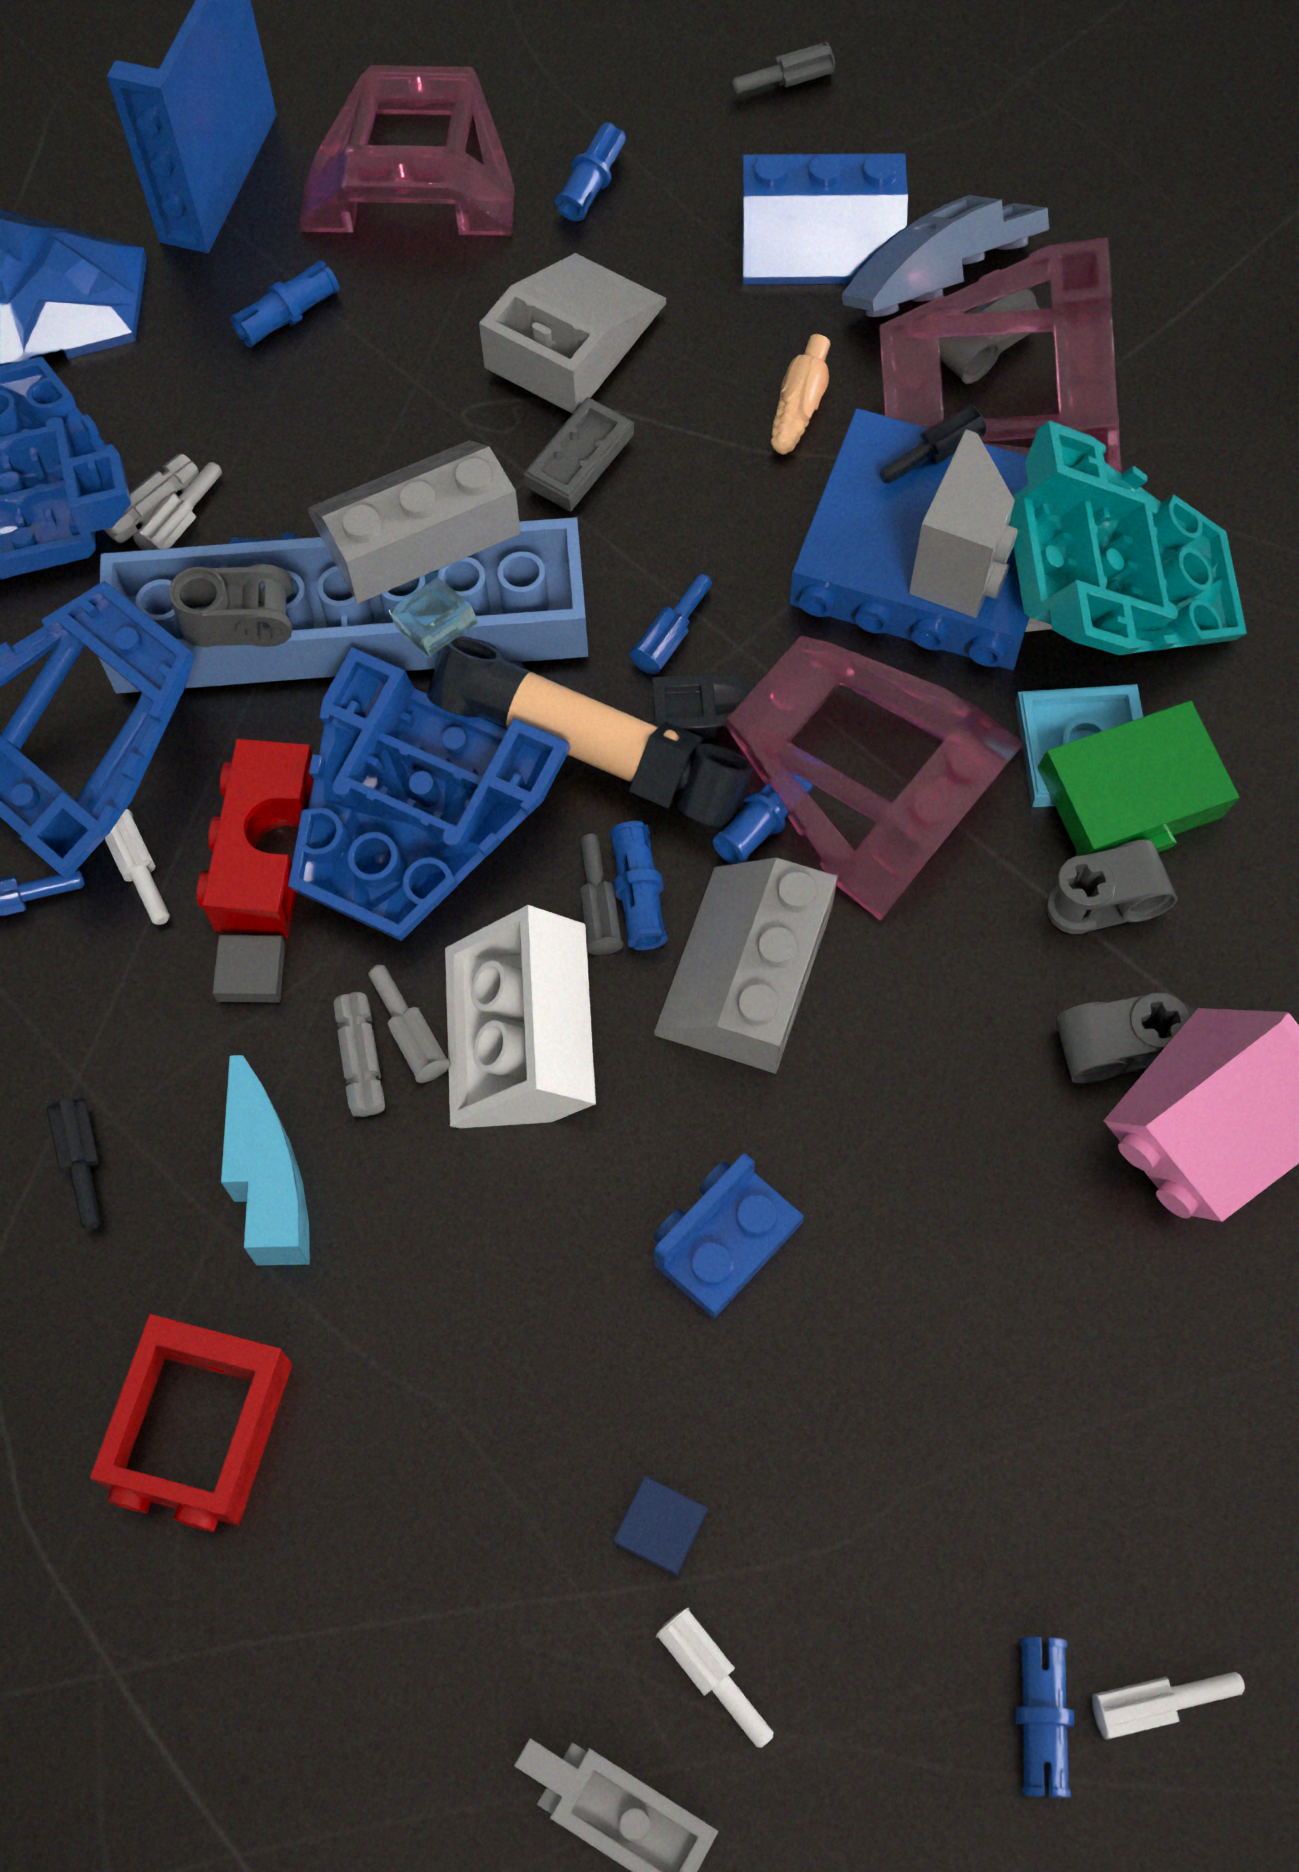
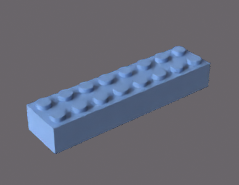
[99,517,588,694]

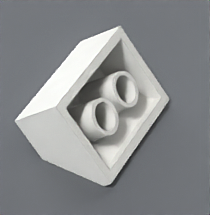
[445,905,596,1128]

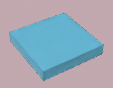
[1015,684,1143,808]

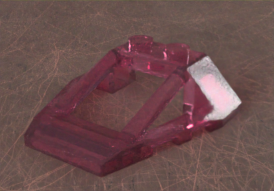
[300,65,515,236]
[879,238,1122,474]
[725,636,1024,921]

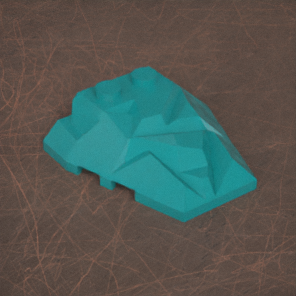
[1010,421,1247,655]

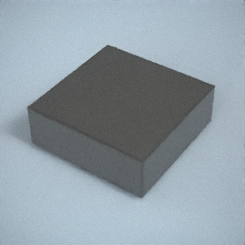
[213,935,285,1002]

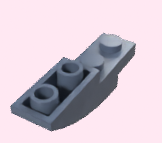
[842,195,1049,317]

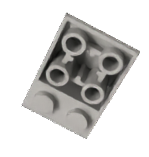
[479,253,666,413]

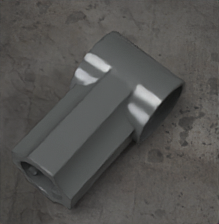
[926,285,1043,384]

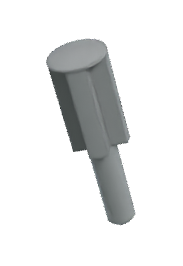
[133,462,222,551]
[368,965,451,1083]

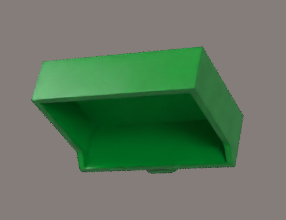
[1037,701,1240,856]

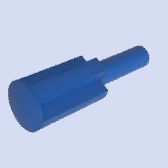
[629,574,712,675]
[0,870,85,916]

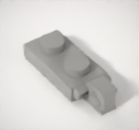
[514,1739,719,1872]

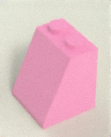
[1104,1008,1299,1222]

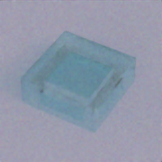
[389,577,478,657]

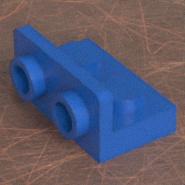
[653,1153,804,1319]

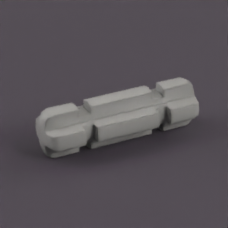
[104,454,199,543]
[333,992,385,1117]

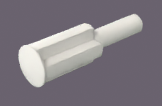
[105,809,170,925]
[655,1607,773,1748]
[1092,1672,1245,1740]

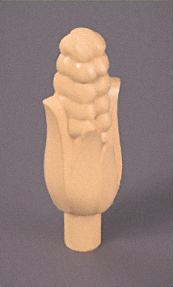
[771,334,831,454]

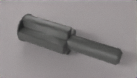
[731,42,835,94]
[580,833,624,955]

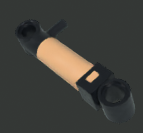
[427,635,754,827]

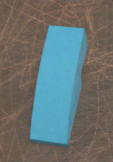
[221,1055,310,1266]

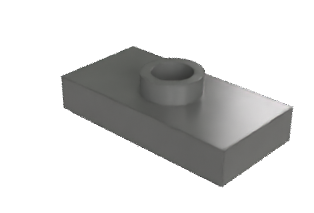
[523,397,634,512]

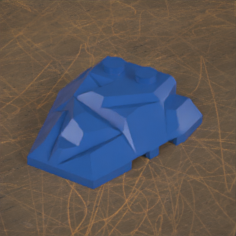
[0,209,147,365]
[0,356,131,579]
[288,647,571,941]

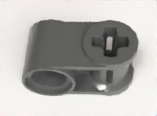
[169,564,293,648]
[1046,840,1178,934]
[1055,993,1190,1083]

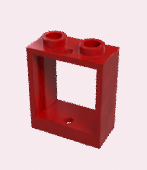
[90,1314,293,1532]

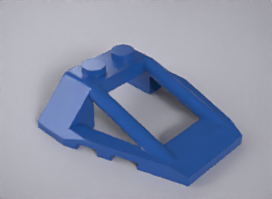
[0,580,195,880]

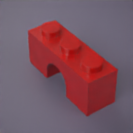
[197,739,314,938]

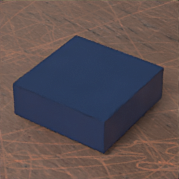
[613,1476,708,1577]

